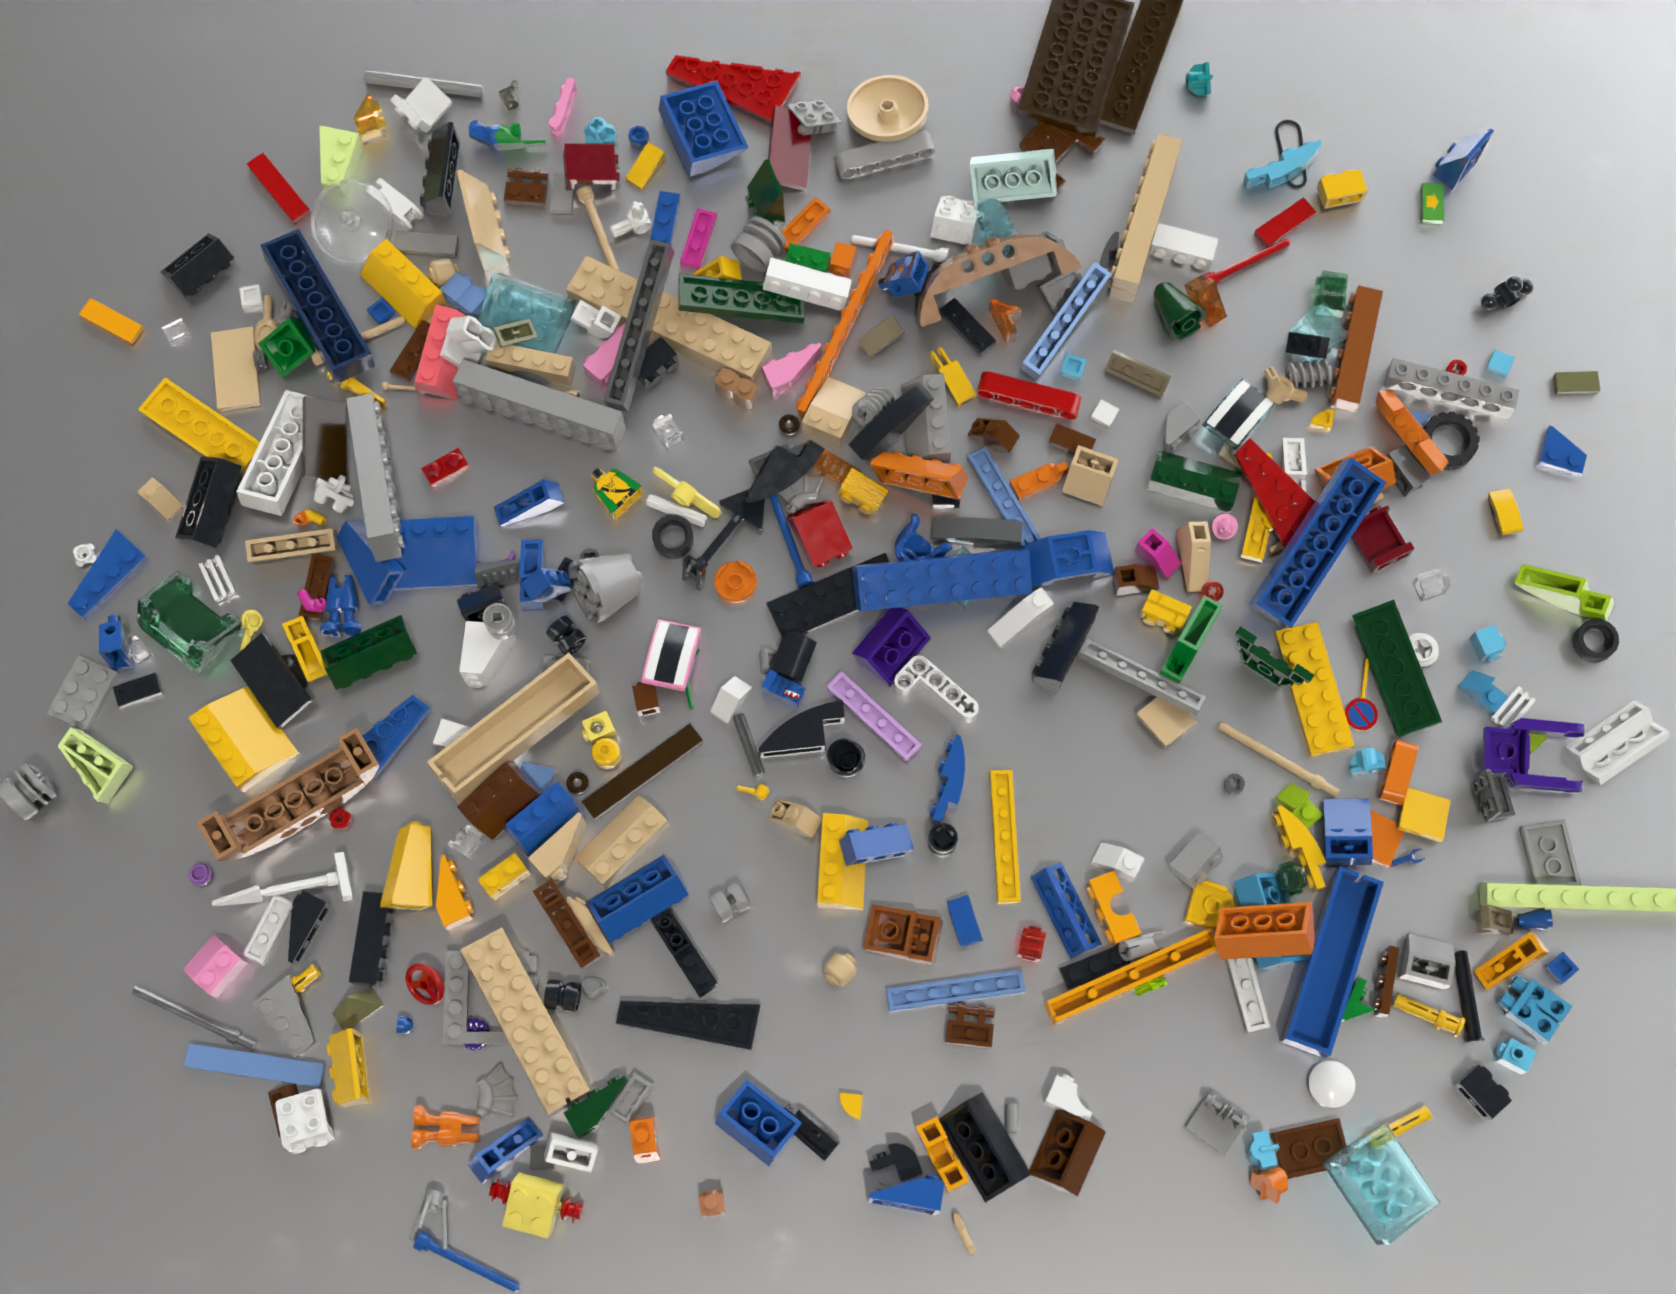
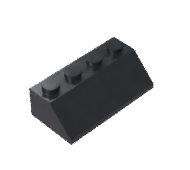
[420,122,460,216]
[175,457,242,548]
[1032,602,1099,694]
[939,1092,1032,1203]

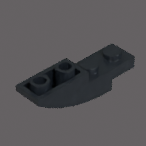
[651,908,719,998]

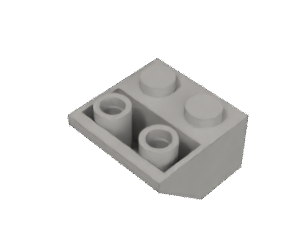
[1399,933,1455,990]

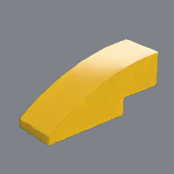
[282,615,328,682]

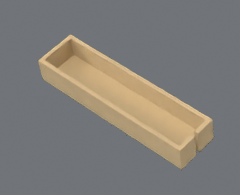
[1108,133,1182,302]
[427,653,600,804]
[460,927,590,1116]

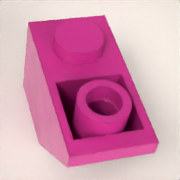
[1135,528,1182,579]

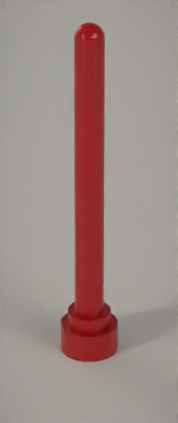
[1201,239,1290,291]

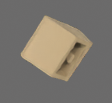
[1062,445,1119,506]

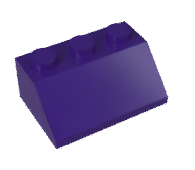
[852,607,931,686]

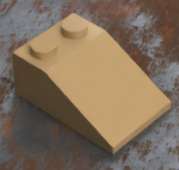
[802,377,867,448]
[528,812,587,885]

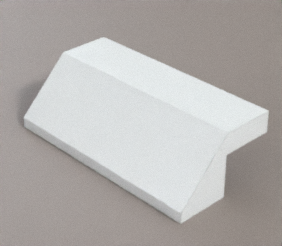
[1565,700,1670,785]

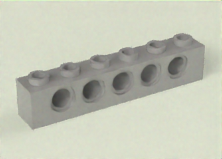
[1383,358,1519,419]

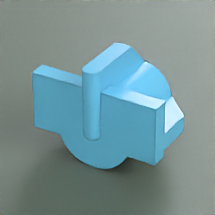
[584,117,617,144]
[1350,747,1387,776]
[1247,1130,1279,1171]

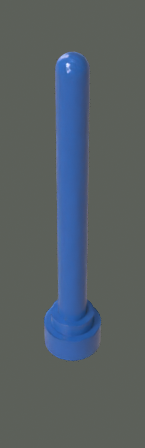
[770,494,814,589]
[413,1231,520,1292]

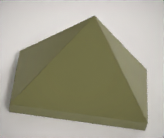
[493,318,538,348]
[332,987,384,1030]

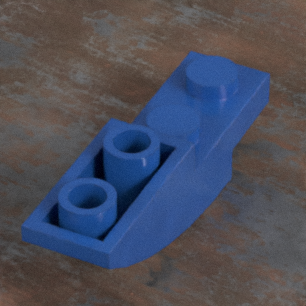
[929,734,965,825]

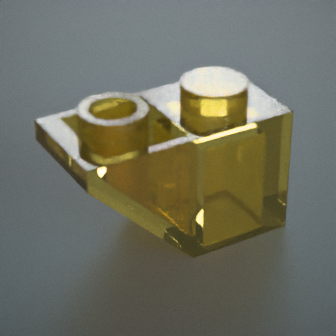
[353,93,388,145]

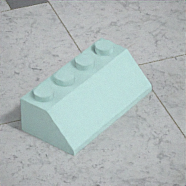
[970,149,1057,204]

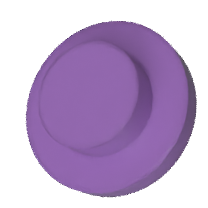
[189,863,212,886]

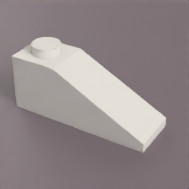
[987,587,1054,648]

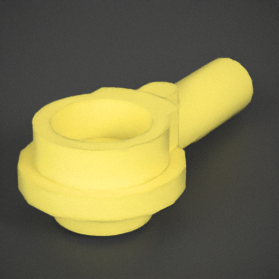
[239,609,263,651]

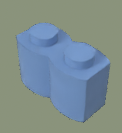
[440,272,490,318]

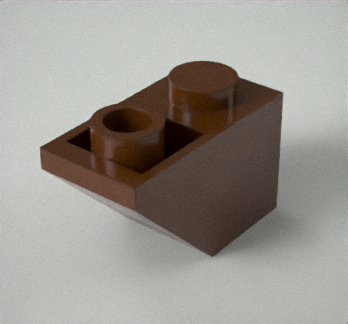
[967,418,1020,453]
[1112,564,1159,596]

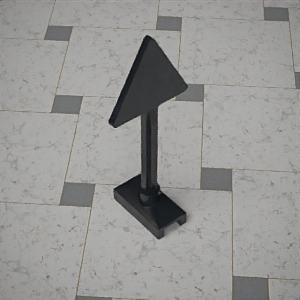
[682,489,765,591]

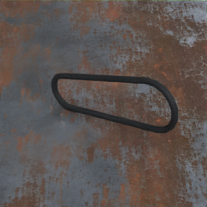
[1275,120,1307,188]

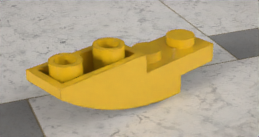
[1272,805,1326,893]

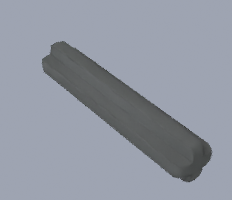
[733,713,765,776]

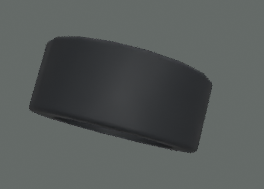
[652,515,694,558]
[1573,619,1619,662]

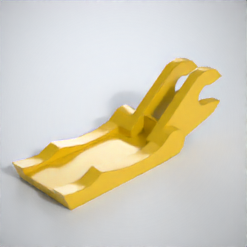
[929,347,976,407]

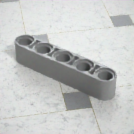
[834,131,935,179]

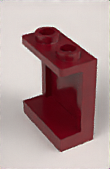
[563,143,620,190]
[1351,505,1415,574]

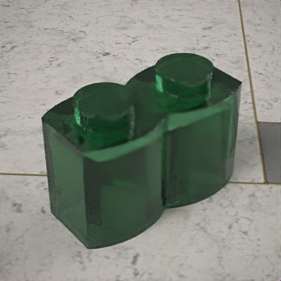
[1313,270,1348,318]

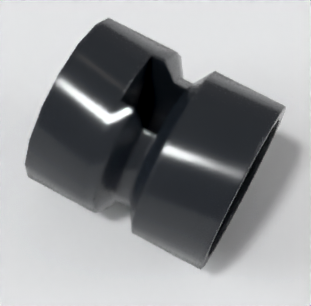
[546,615,587,655]
[928,823,958,858]
[544,979,582,1013]

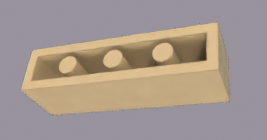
[245,529,339,563]

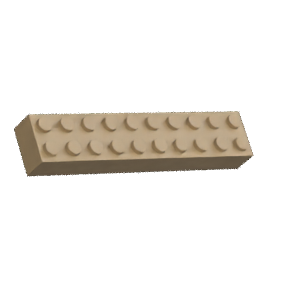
[566,255,772,383]

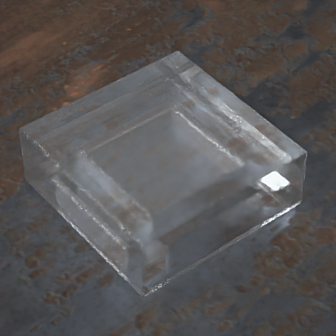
[162,318,192,347]

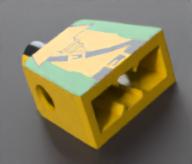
[591,468,644,521]

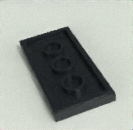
[230,633,313,729]

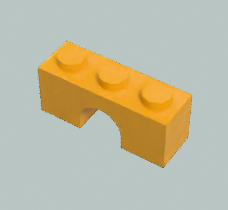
[1086,871,1141,947]
[915,1116,969,1193]

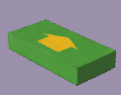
[1421,183,1444,224]

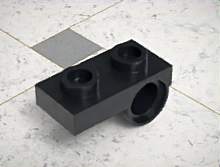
[1285,332,1330,359]

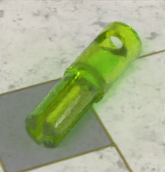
[1135,977,1167,996]

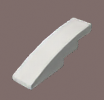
[1281,438,1307,492]

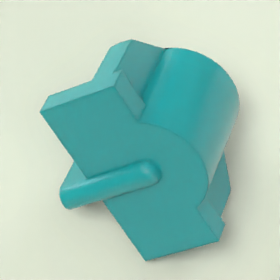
[1186,62,1213,96]

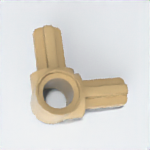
[1264,367,1307,404]

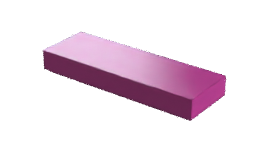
[680,208,717,270]

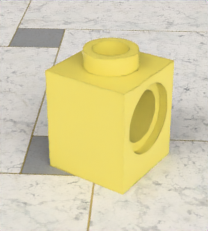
[581,711,617,746]

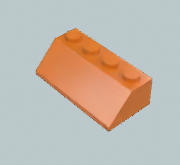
[870,451,968,500]
[1214,902,1315,959]

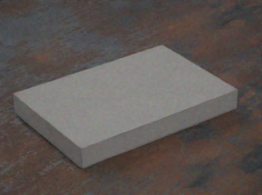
[1519,819,1582,885]

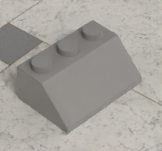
[1000,231,1066,289]

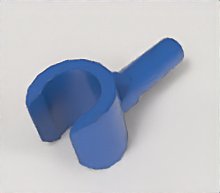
[1392,849,1425,866]

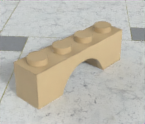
[485,342,576,387]

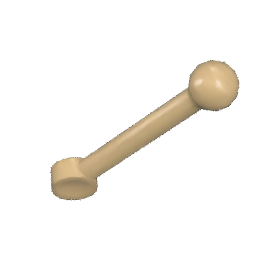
[381,382,424,394]

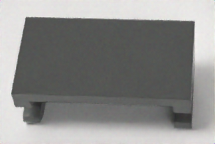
[1386,444,1431,497]

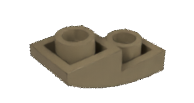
[857,315,905,358]

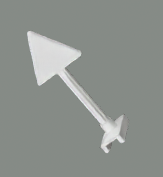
[212,852,353,906]

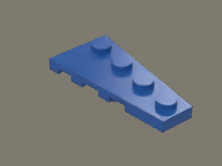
[67,529,148,620]
[362,695,431,779]

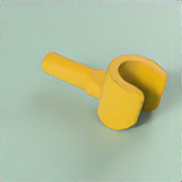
[737,784,770,800]

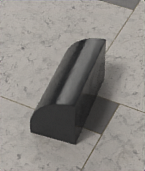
[769,630,817,682]

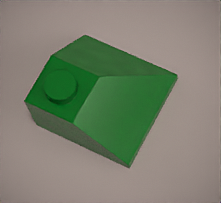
[258,318,315,378]

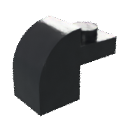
[869,1143,923,1182]

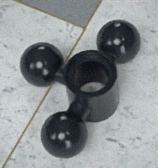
[1481,276,1534,310]

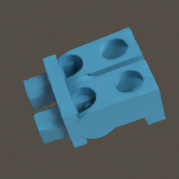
[1497,975,1573,1045]

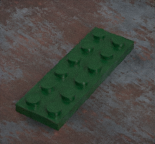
[678,274,805,324]
[1352,599,1443,738]

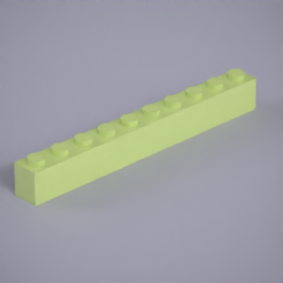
[1480,882,1676,912]

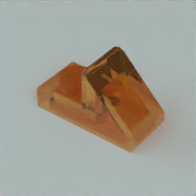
[989,299,1022,344]

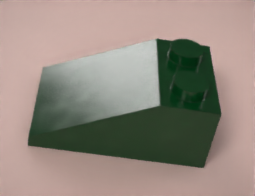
[745,159,785,227]

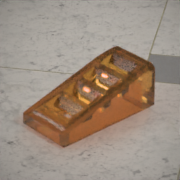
[813,450,861,485]

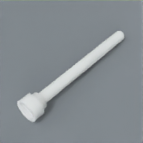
[851,235,949,262]

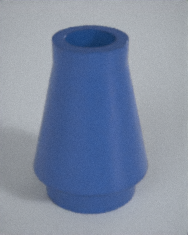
[1517,908,1553,930]

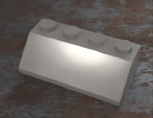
[901,374,951,463]

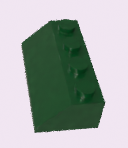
[1147,450,1241,513]
[321,615,418,690]

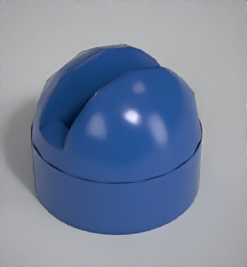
[396,1015,413,1034]

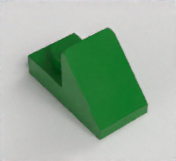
[1341,977,1375,1023]

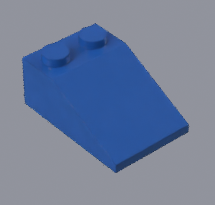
[1433,128,1494,190]
[867,1175,945,1216]

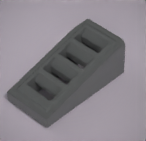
[475,560,520,589]

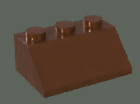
[457,762,541,840]
[1029,1110,1106,1197]

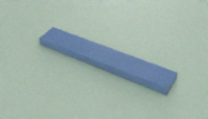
[966,446,1041,549]
[886,969,1025,1012]
[184,1043,326,1088]

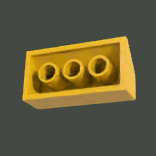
[360,239,446,330]
[817,813,868,910]

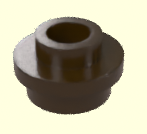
[779,414,800,435]
[566,772,589,794]

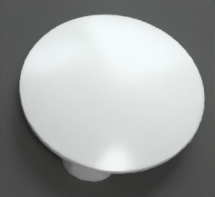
[1308,1061,1355,1108]

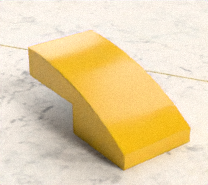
[1488,489,1524,535]

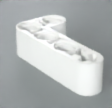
[894,655,979,723]

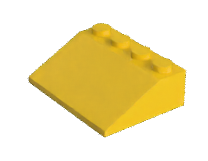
[189,686,299,793]

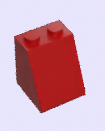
[786,500,853,568]

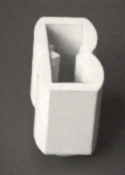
[446,316,497,353]

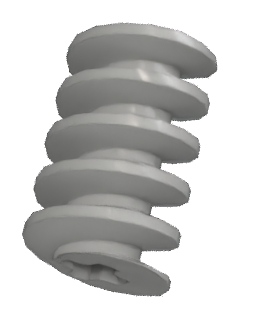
[1285,359,1332,388]
[852,386,895,427]

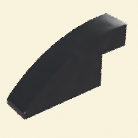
[848,384,934,460]
[742,440,825,504]
[758,700,845,758]

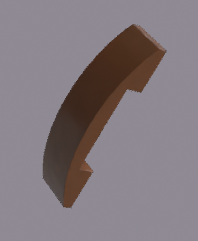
[532,879,601,969]

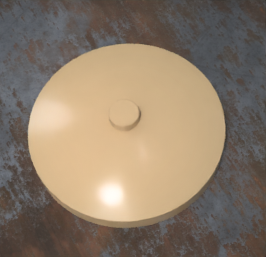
[847,75,929,142]

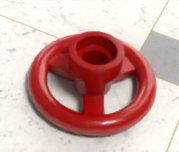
[405,963,444,1005]

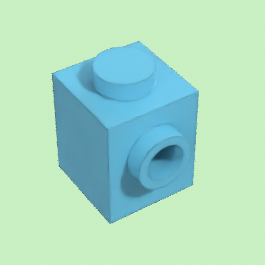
[1469,625,1506,662]
[1495,1038,1537,1075]

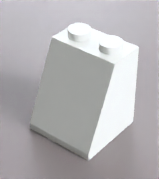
[459,621,516,688]

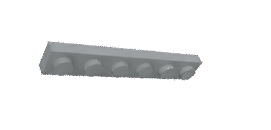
[1077,639,1207,716]

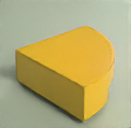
[1309,409,1335,431]
[840,1092,863,1120]

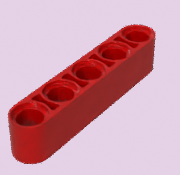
[976,371,1082,420]

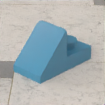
[1458,670,1508,715]

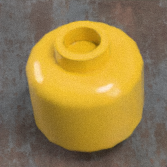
[591,738,621,769]

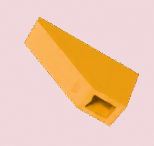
[436,854,474,931]

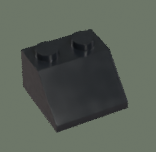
[457,583,508,622]

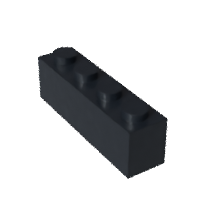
[349,891,396,988]

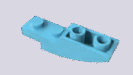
[1243,140,1322,190]

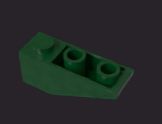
[563,1075,628,1139]

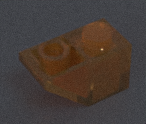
[1184,275,1227,326]

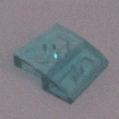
[1289,302,1348,361]

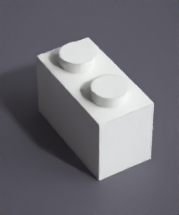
[544,1132,598,1172]

